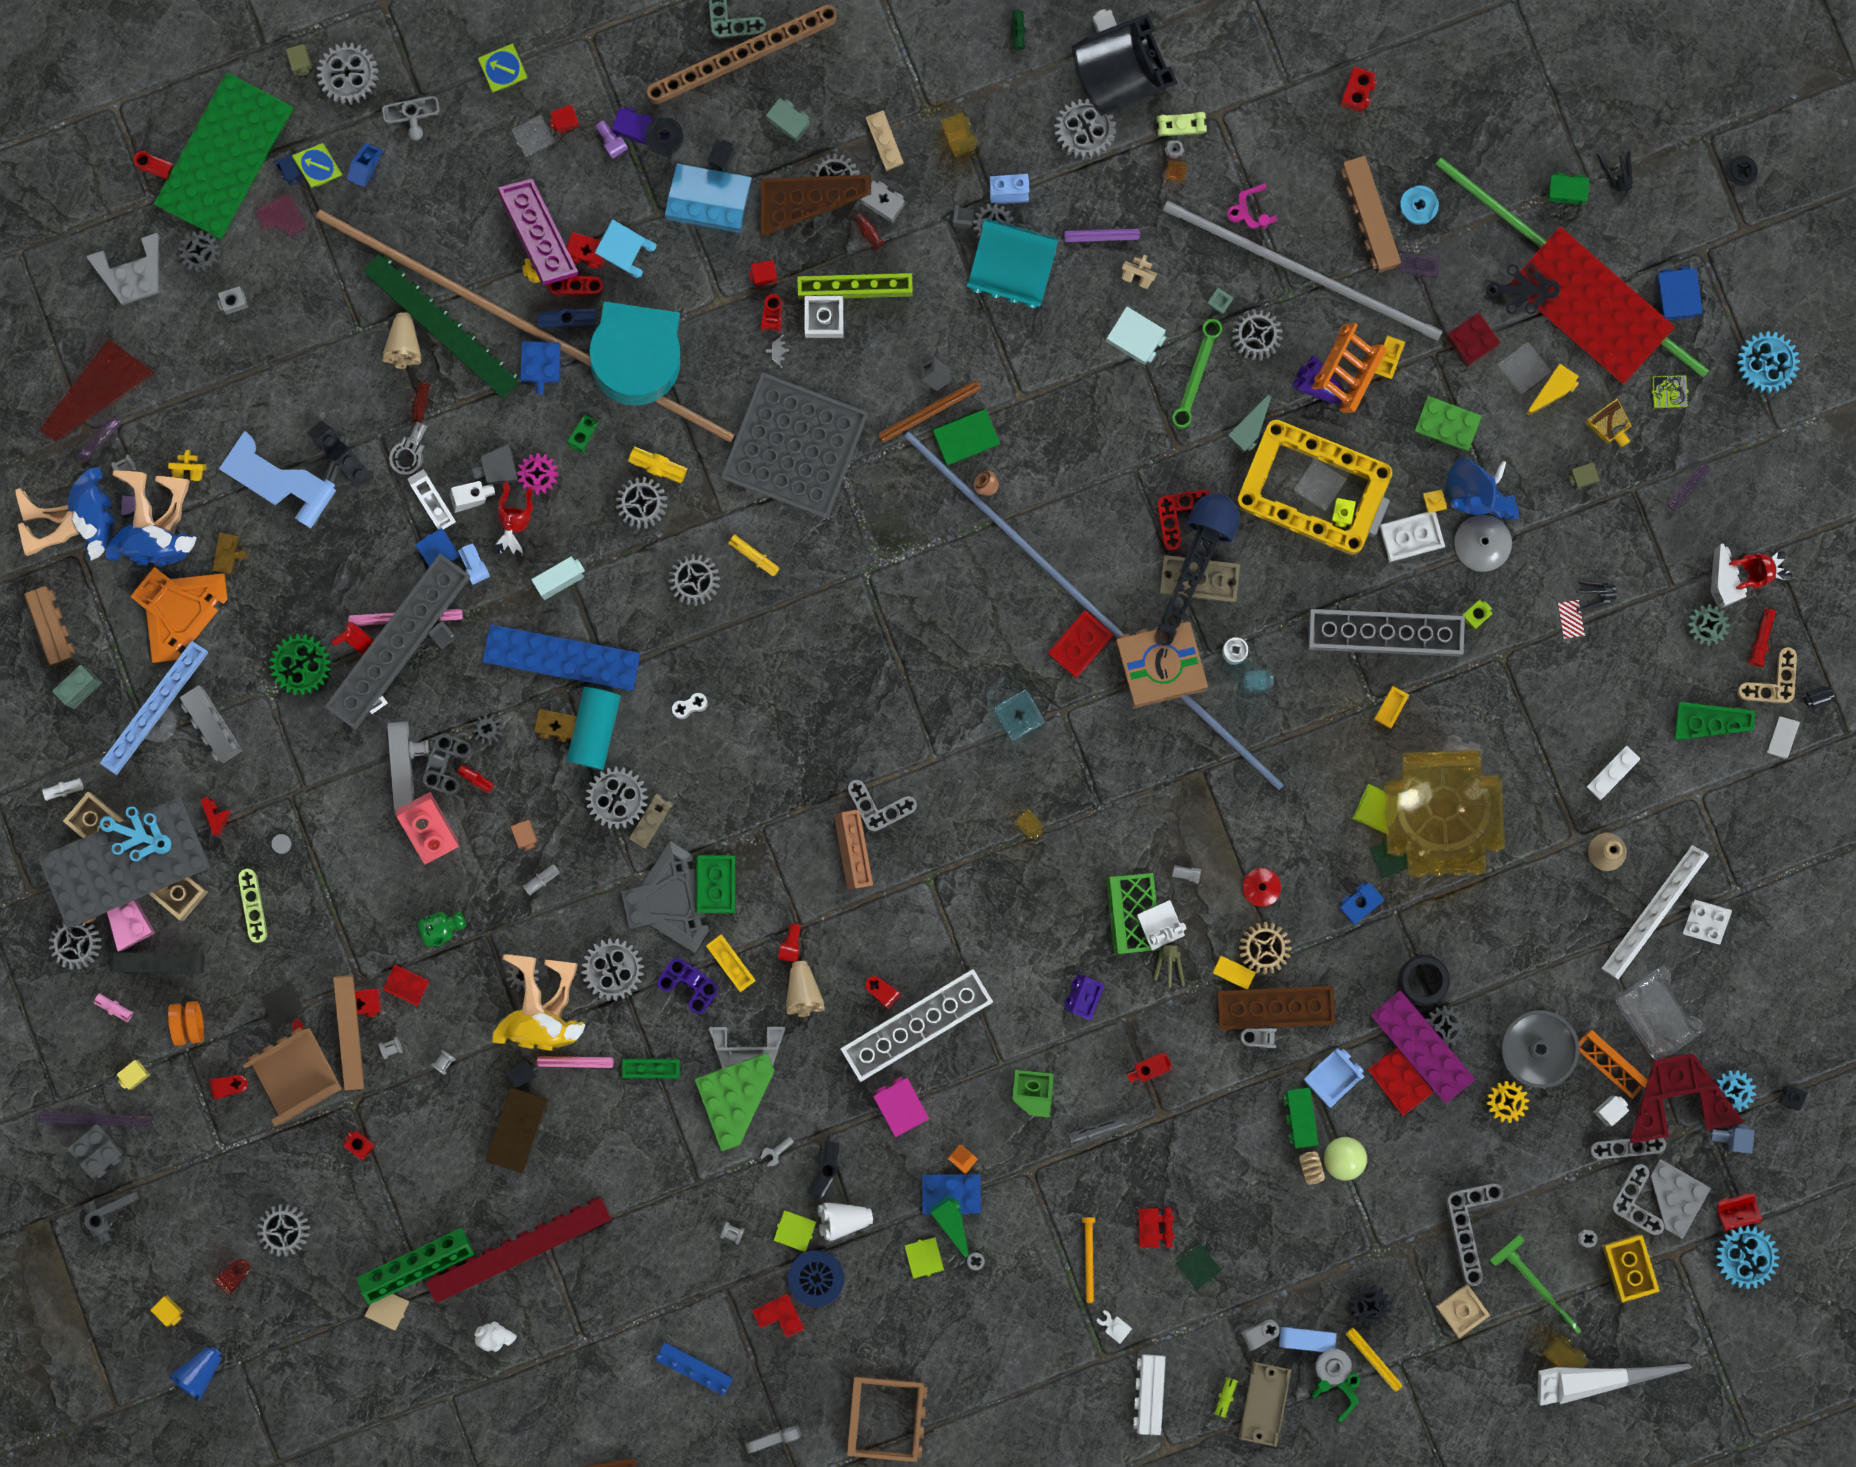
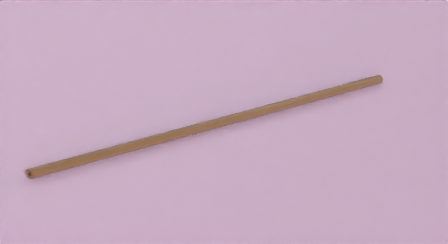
[316,209,735,443]

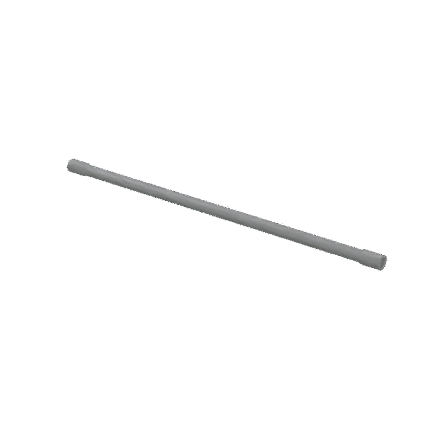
[1163,201,1442,341]

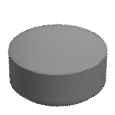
[272,834,292,854]

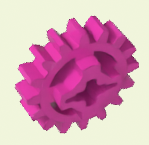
[517,453,559,495]

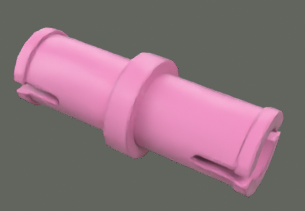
[94,993,133,1022]

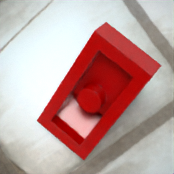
[201,797,232,837]

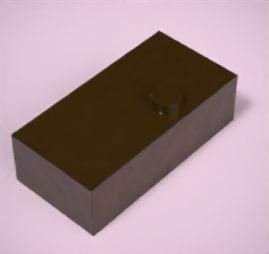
[486,1087,549,1173]

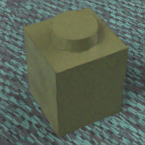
[286,44,313,76]
[1568,462,1600,490]

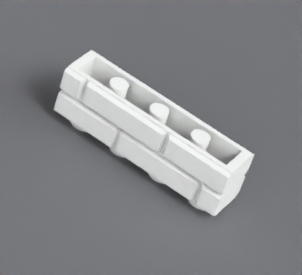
[1133,1354,1165,1435]

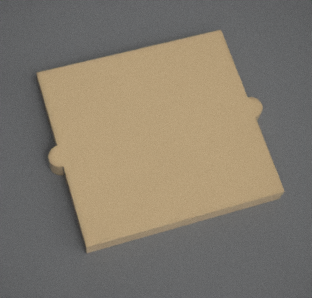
[365,1294,410,1331]

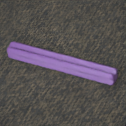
[1064,229,1140,242]

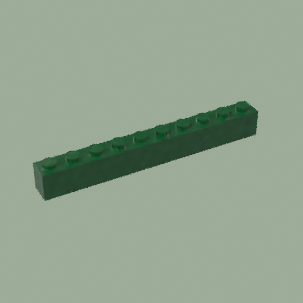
[363,254,520,401]

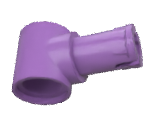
[595,121,628,159]

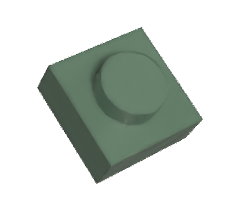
[1207,288,1234,315]

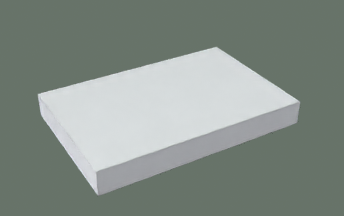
[1379,512,1445,562]

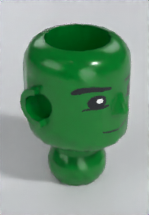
[417,912,466,947]

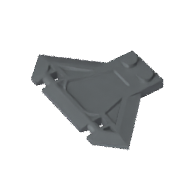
[621,841,709,953]

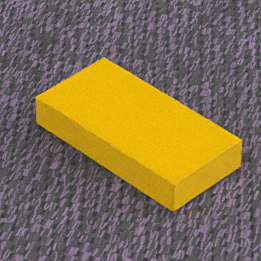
[1374,686,1409,729]
[1213,956,1256,990]

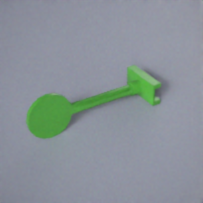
[1489,1234,1581,1335]

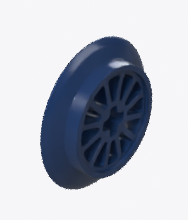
[788,1250,844,1307]

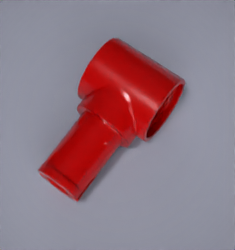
[778,923,801,963]

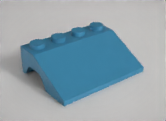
[665,164,752,233]

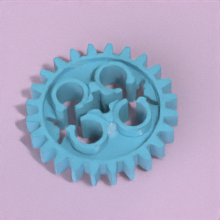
[1737,331,1800,394]
[1715,1226,1779,1289]

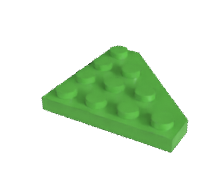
[695,1052,774,1151]

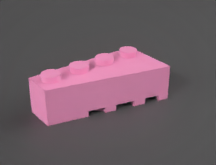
[107,900,155,952]

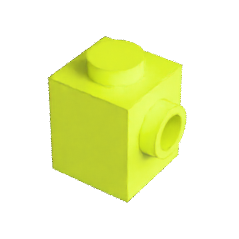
[1331,498,1356,529]

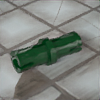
[1011,10,1026,50]

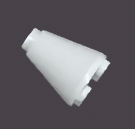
[818,1203,873,1241]

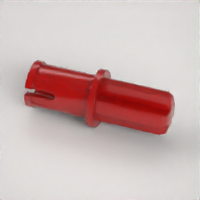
[457,764,494,793]

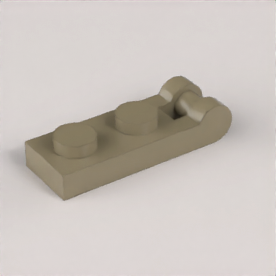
[629,793,674,849]

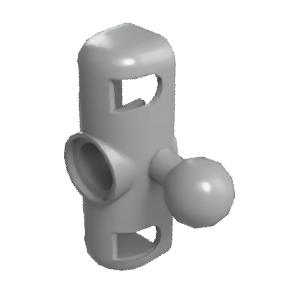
[382,96,440,140]

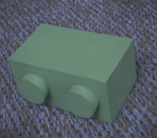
[766,98,810,142]

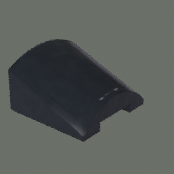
[1071,13,1178,116]

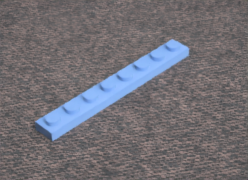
[100,641,208,775]

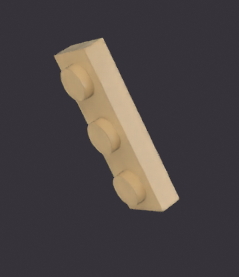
[866,111,904,171]

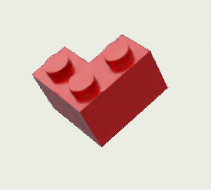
[753,1293,805,1338]

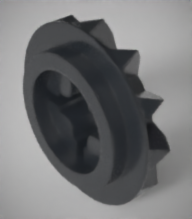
[1727,156,1758,186]

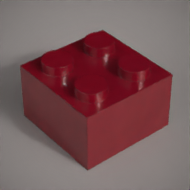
[1445,312,1501,368]

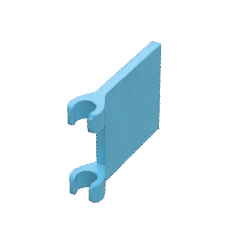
[595,220,657,278]

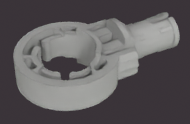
[389,421,428,475]

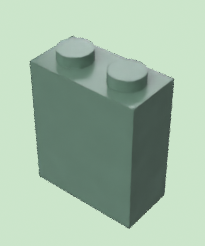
[52,665,102,709]

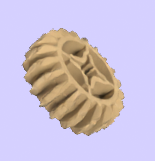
[1239,922,1291,974]

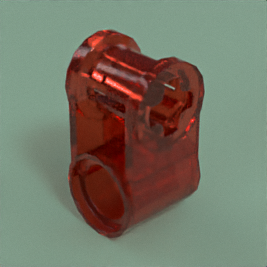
[214,1259,250,1296]

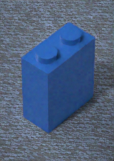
[1655,266,1703,320]

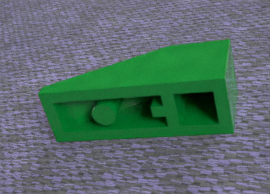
[931,1194,969,1258]

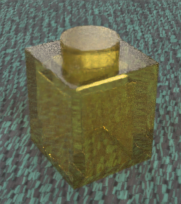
[1014,809,1044,840]

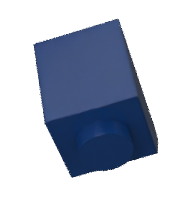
[347,143,383,187]

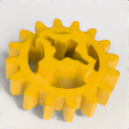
[1486,1081,1529,1123]

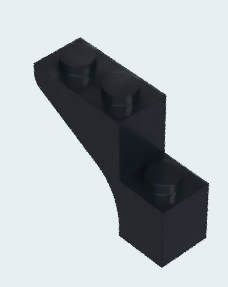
[307,420,370,487]

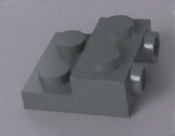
[67,1123,123,1179]

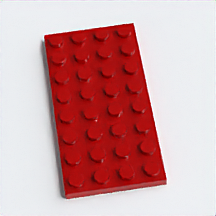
[1509,226,1675,385]

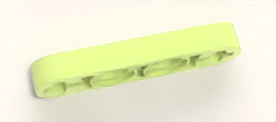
[239,869,267,943]

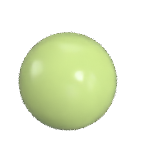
[1324,1137,1367,1181]

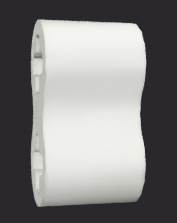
[672,693,708,719]

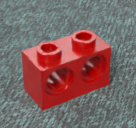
[1340,66,1377,113]

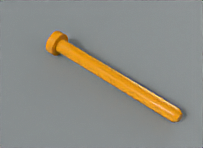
[1082,1217,1095,1303]

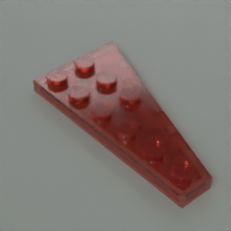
[40,339,155,442]

